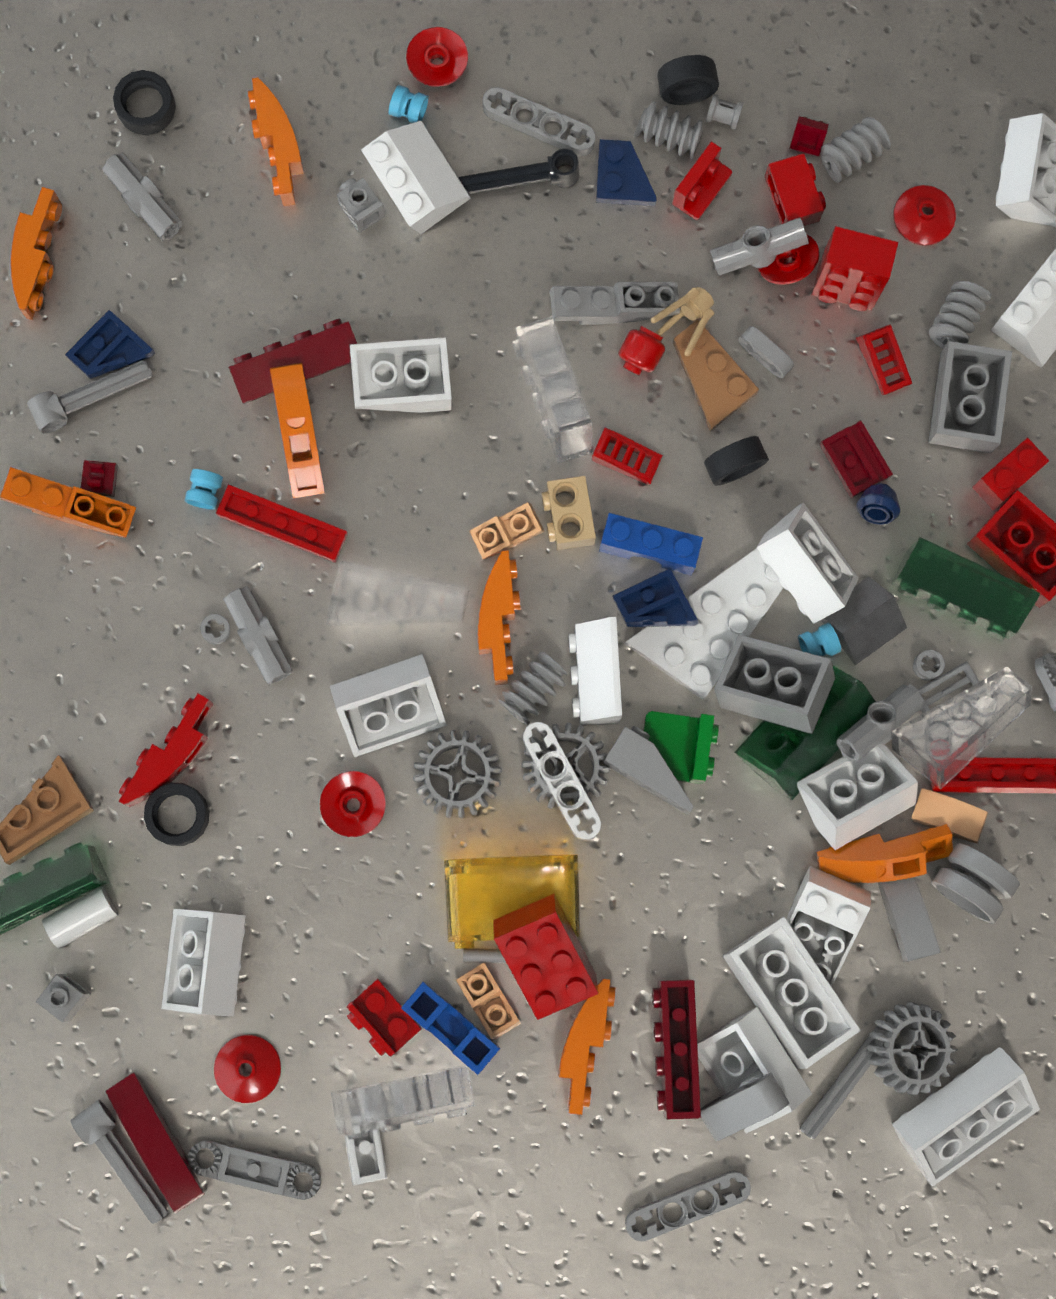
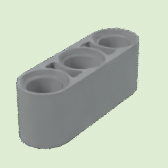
[701,1073,789,1141]

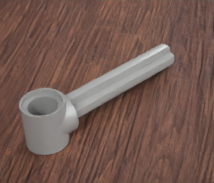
[27,361,152,434]
[70,1100,168,1224]

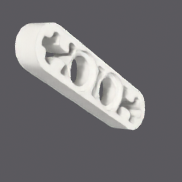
[523,722,601,841]

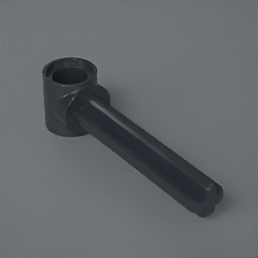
[459,149,579,194]

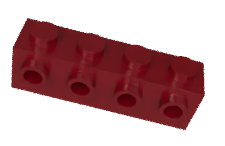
[228,318,357,404]
[652,980,701,1120]

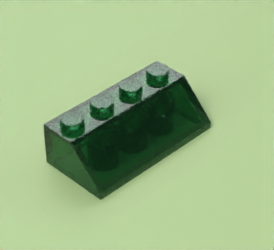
[892,537,1040,640]
[734,665,876,800]
[0,842,110,935]

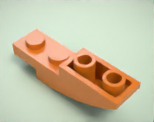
[248,77,304,206]
[11,187,62,320]
[270,363,325,499]
[0,467,136,538]
[478,550,521,685]
[817,824,953,883]
[558,979,616,1115]

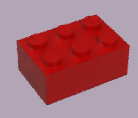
[811,226,899,311]
[967,490,1056,608]
[493,894,599,1020]

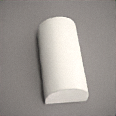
[42,886,119,948]
[341,1110,387,1185]

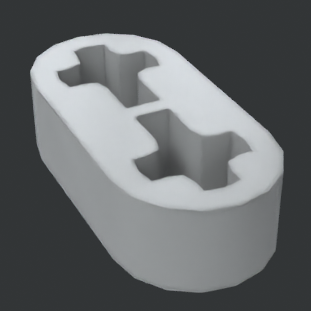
[738,326,794,378]

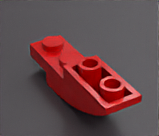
[118,693,213,807]

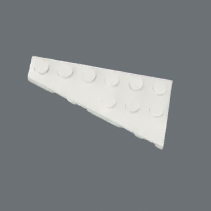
[625,548,783,700]

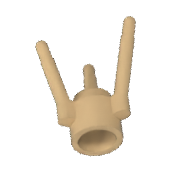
[651,287,714,357]

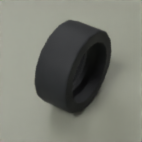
[657,55,719,105]
[113,70,176,135]
[704,436,769,486]
[144,783,210,846]

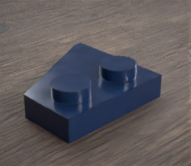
[596,139,657,206]
[65,310,155,379]
[612,569,698,627]

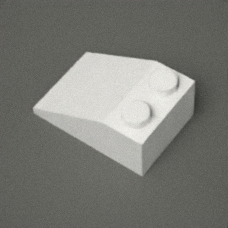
[350,337,452,413]

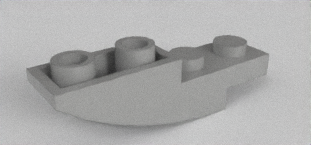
[550,282,680,325]

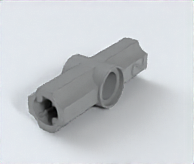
[102,153,183,241]
[710,218,809,276]
[223,586,293,685]
[837,684,924,761]

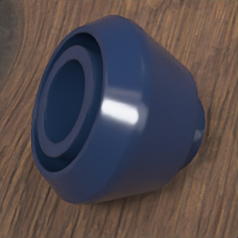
[856,483,900,525]

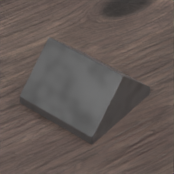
[821,576,907,665]

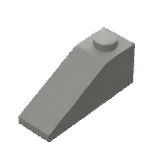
[603,726,694,815]

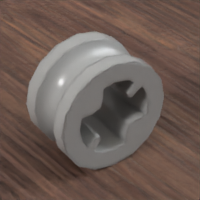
[200,614,231,645]
[913,650,945,681]

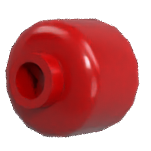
[618,326,665,376]

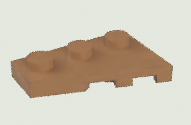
[673,319,759,432]
[0,755,94,865]

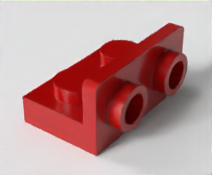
[672,141,732,220]
[346,979,422,1057]

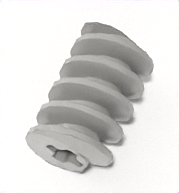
[634,101,703,161]
[821,117,891,183]
[929,281,991,349]
[499,652,568,725]

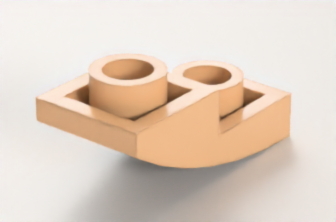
[469,502,545,560]
[911,788,988,844]
[456,963,521,1041]

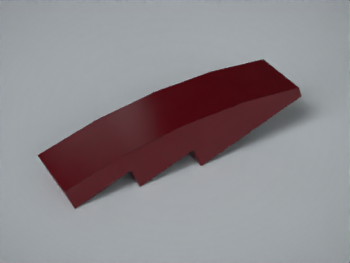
[105,1072,205,1213]

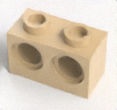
[541,476,596,551]

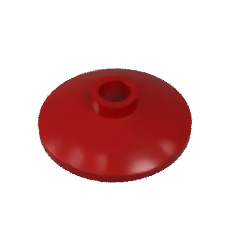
[406,27,468,87]
[893,185,956,246]
[758,234,820,285]
[320,771,386,837]
[214,1035,281,1103]

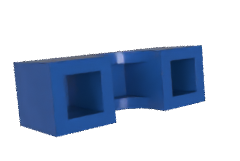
[599,513,703,576]
[401,982,500,1075]

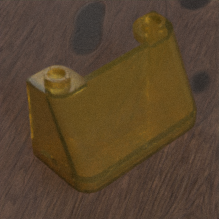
[444,855,580,949]

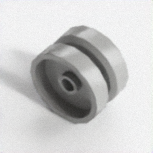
[931,843,1020,924]

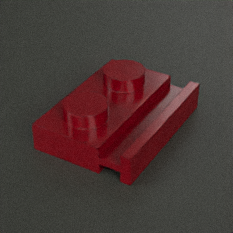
[819,420,893,499]

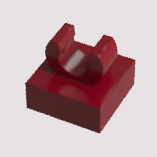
[789,116,829,157]
[80,460,118,497]

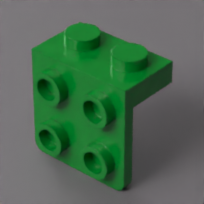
[644,711,719,784]

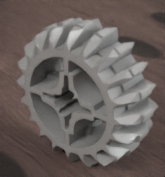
[522,723,610,811]
[413,730,502,819]
[867,1002,958,1095]

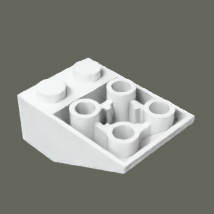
[786,866,871,987]

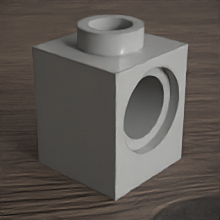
[36,974,91,1022]

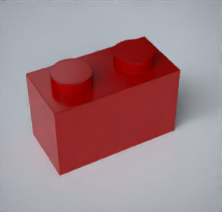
[765,153,826,226]
[972,437,1050,511]

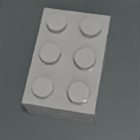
[928,341,1012,453]
[714,634,835,734]

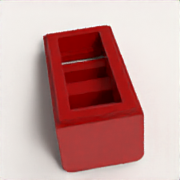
[856,324,913,396]
[592,428,663,485]

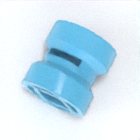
[388,85,429,123]
[184,469,223,510]
[798,623,841,656]

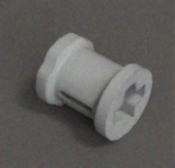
[706,94,744,130]

